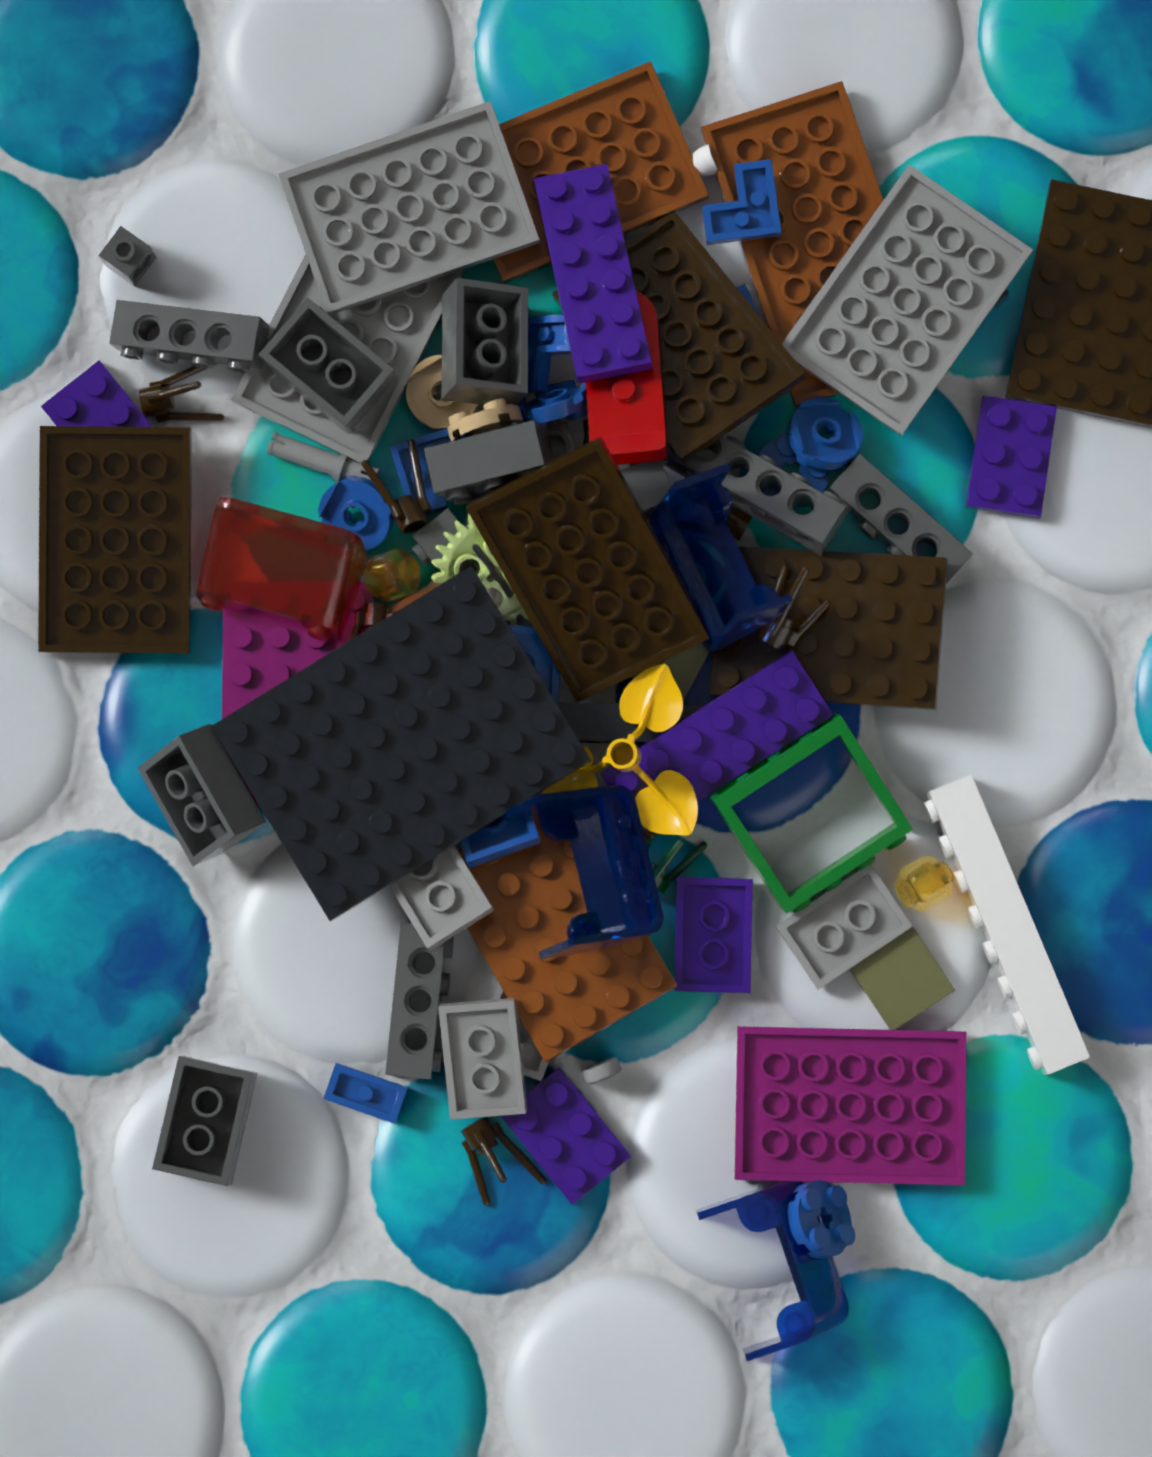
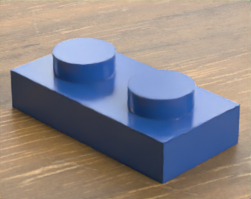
[323,1063,408,1124]

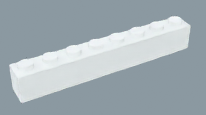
[923,774,1090,1075]

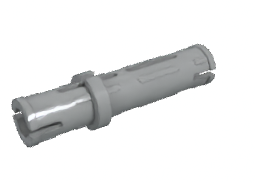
[267,432,380,482]

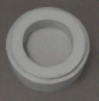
[582,1057,622,1085]

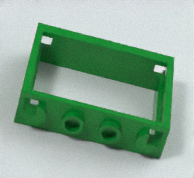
[708,712,913,914]

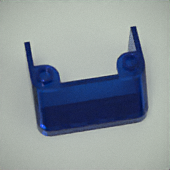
[649,463,793,652]
[505,785,664,959]
[696,1181,849,1361]

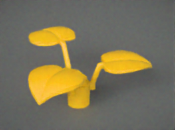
[541,664,698,836]

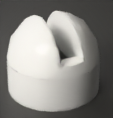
[692,144,718,177]

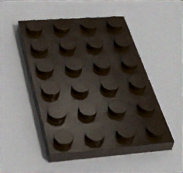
[1005,179,1152,428]
[552,211,806,464]
[38,426,192,654]
[466,437,711,702]
[709,545,948,710]

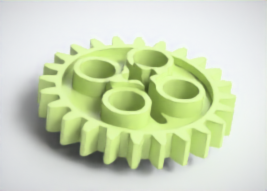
[431,514,529,625]

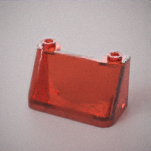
[196,497,369,641]

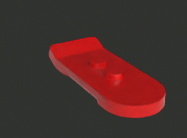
[586,291,667,465]

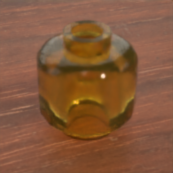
[364,548,420,602]
[895,856,954,912]

